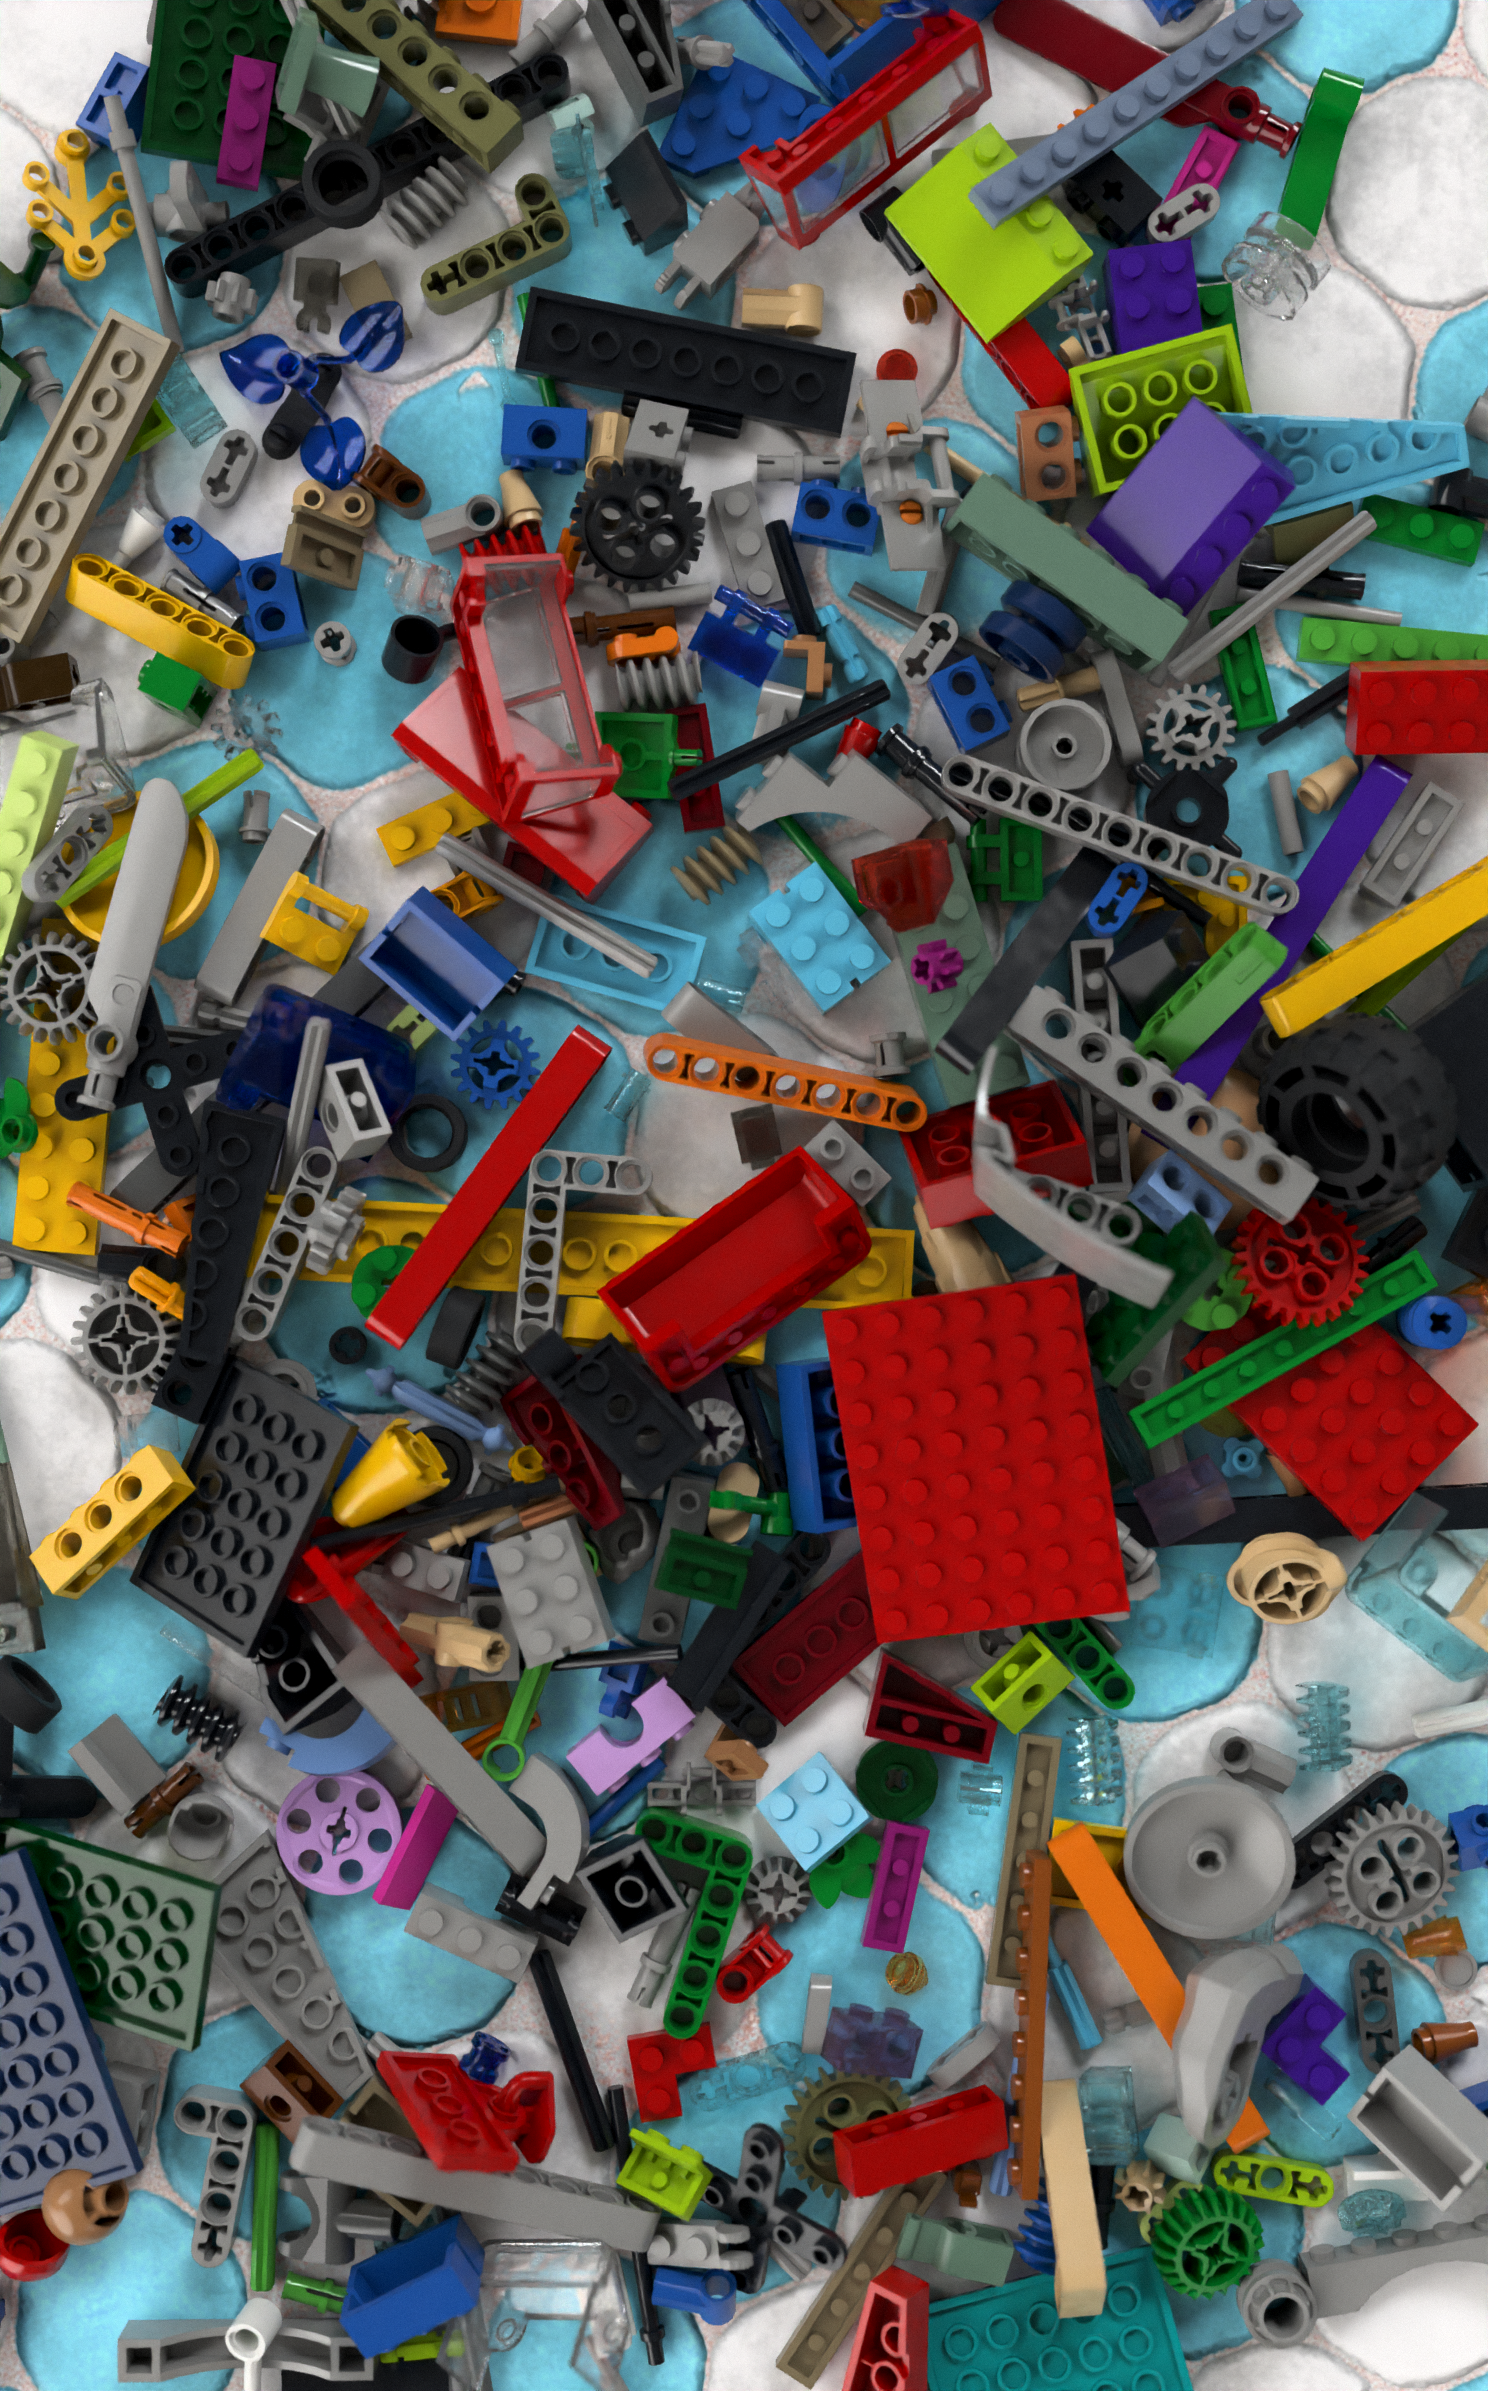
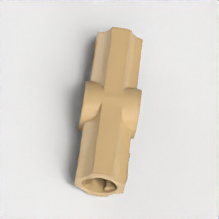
[399,1612,510,1672]

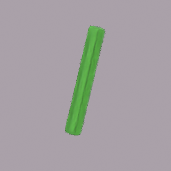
[250,2121,280,2292]

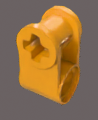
[430,871,506,922]

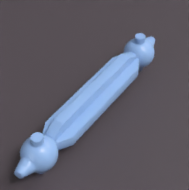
[365,1365,514,1456]

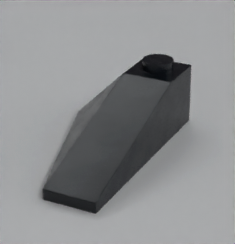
[251,1595,355,1735]

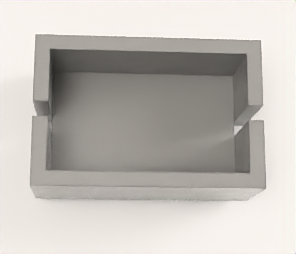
[486,1515,616,1669]
[1346,2044,1488,2212]

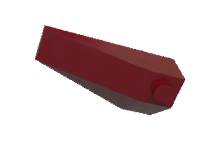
[499,1353,626,1532]

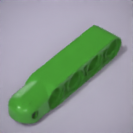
[1123,922,1287,1087]

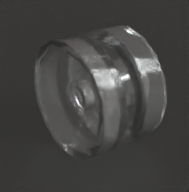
[1221,211,1331,321]

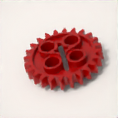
[1230,1196,1369,1329]

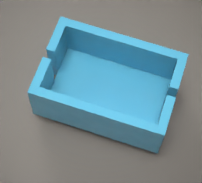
[748,861,891,1016]

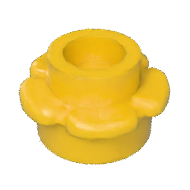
[508,1446,547,1484]

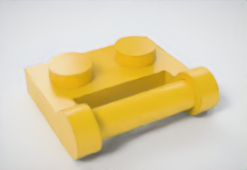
[259,871,369,975]

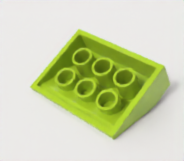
[884,122,1094,344]
[1068,323,1253,499]

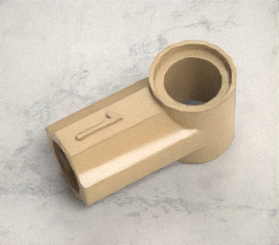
[742,283,824,337]
[585,411,631,481]

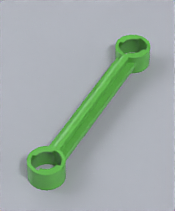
[482,1539,600,1782]

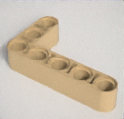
[1040,2078,1106,2319]

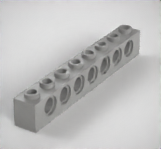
[1003,984,1320,1225]

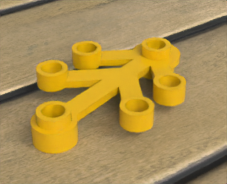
[22,129,136,281]

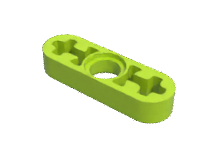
[1210,2148,1334,2208]

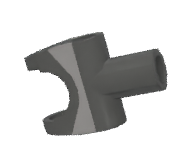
[277,2168,403,2265]

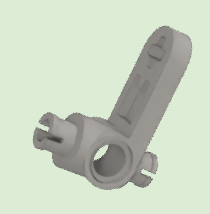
[135,161,230,243]

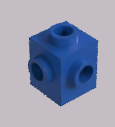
[1447,1804,1488,1872]

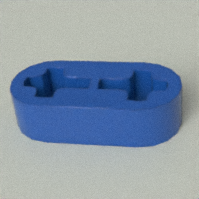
[1086,862,1148,939]

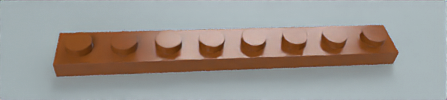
[1007,1849,1052,2200]

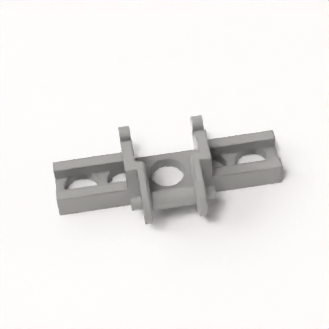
[1048,274,1112,363]
[648,1762,756,1816]

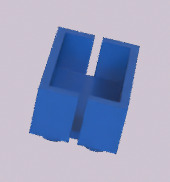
[358,886,519,1043]
[339,2213,485,2360]

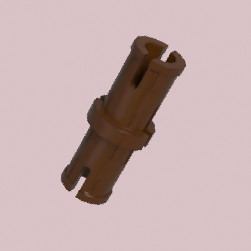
[124,1762,204,1839]

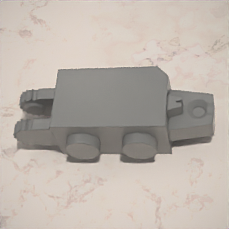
[654,182,772,311]

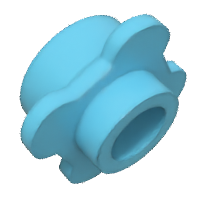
[1221,1436,1264,1479]

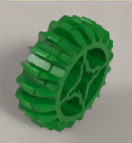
[1150,2183,1265,2300]

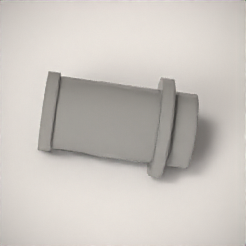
[238,790,272,845]

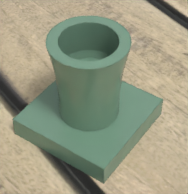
[275,6,380,117]

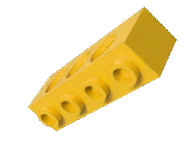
[29,1444,196,1600]

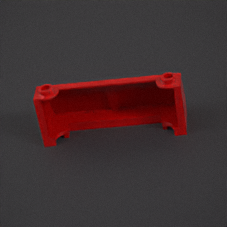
[391,666,654,905]

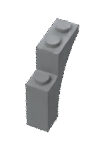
[735,748,933,850]

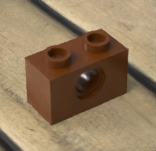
[239,2039,345,2145]

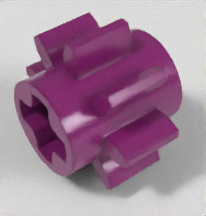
[911,939,963,994]

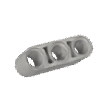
[661,981,779,1081]

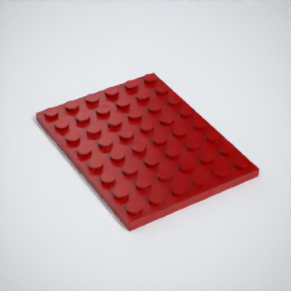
[822,1272,1130,1644]

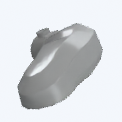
[1172,1941,1304,2149]

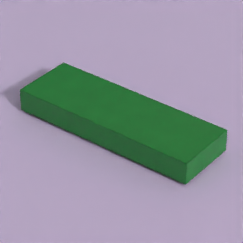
[1207,603,1278,734]

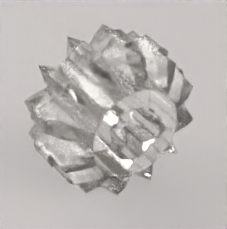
[211,695,283,764]

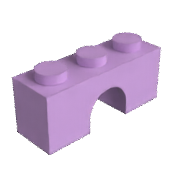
[566,1671,696,1796]

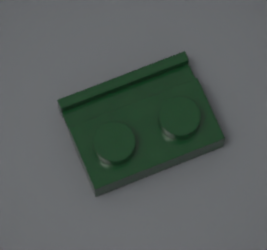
[653,1527,754,1610]

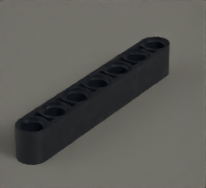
[933,846,1116,1076]

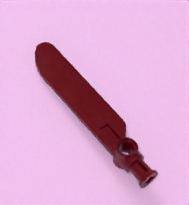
[993,0,1303,160]

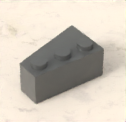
[585,0,684,128]

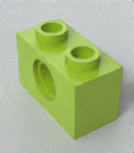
[970,1630,1076,1735]

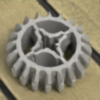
[0,931,99,1046]
[70,1282,182,1395]

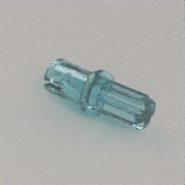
[1263,2067,1342,2142]

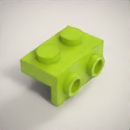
[616,2128,713,2222]

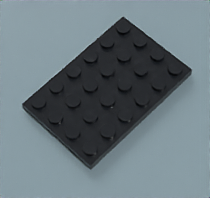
[129,1355,360,1659]

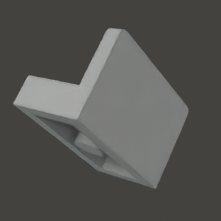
[67,1714,167,1816]

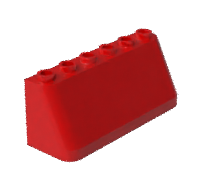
[596,1145,872,1393]

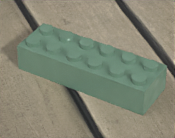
[941,472,1190,675]
[874,842,1031,1109]

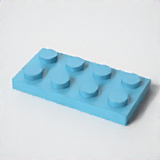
[524,893,707,1012]

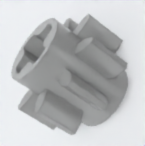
[204,272,259,324]

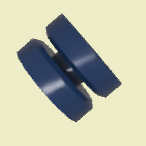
[979,580,1087,684]

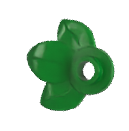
[0,1077,38,1160]
[809,1833,881,1909]

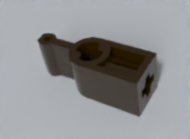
[0,652,84,713]

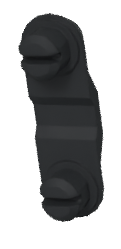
[262,352,342,460]

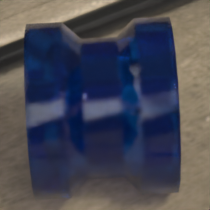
[459,2031,512,2084]

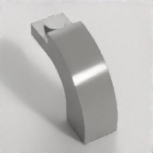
[508,1752,590,1910]

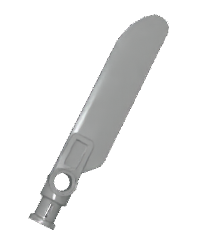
[76,778,189,1112]

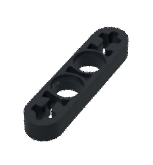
[1291,1770,1408,1889]

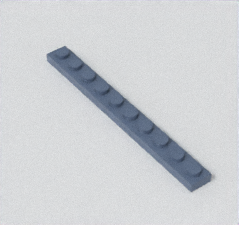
[967,0,1303,230]

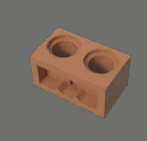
[1015,405,1082,502]

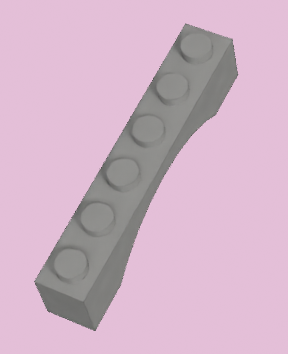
[1298,2214,1488,2319]
[118,2318,380,2382]

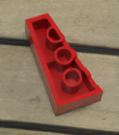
[841,2265,930,2391]

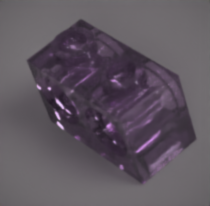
[820,2003,923,2079]

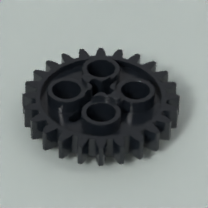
[569,457,706,593]

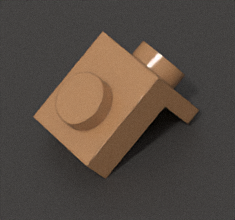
[783,635,832,700]

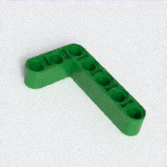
[936,1618,1135,1710]
[635,1806,753,2039]

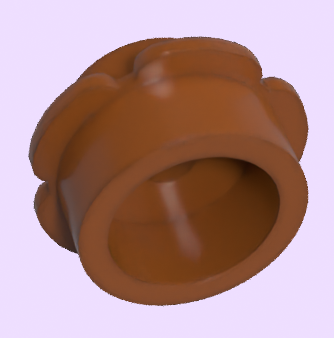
[903,283,938,325]

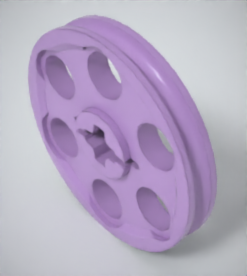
[276,1770,404,1895]

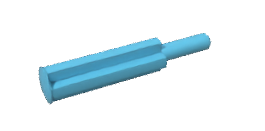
[1047,1933,1103,2050]

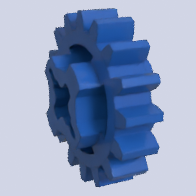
[450,1020,541,1110]

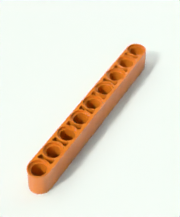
[1046,1821,1271,2155]

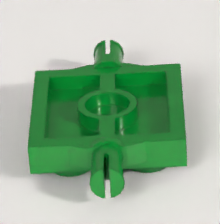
[565,711,703,800]

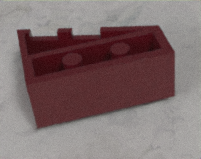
[863,1646,998,1764]

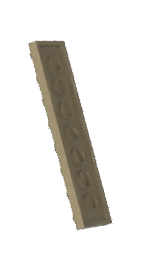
[0,308,181,647]

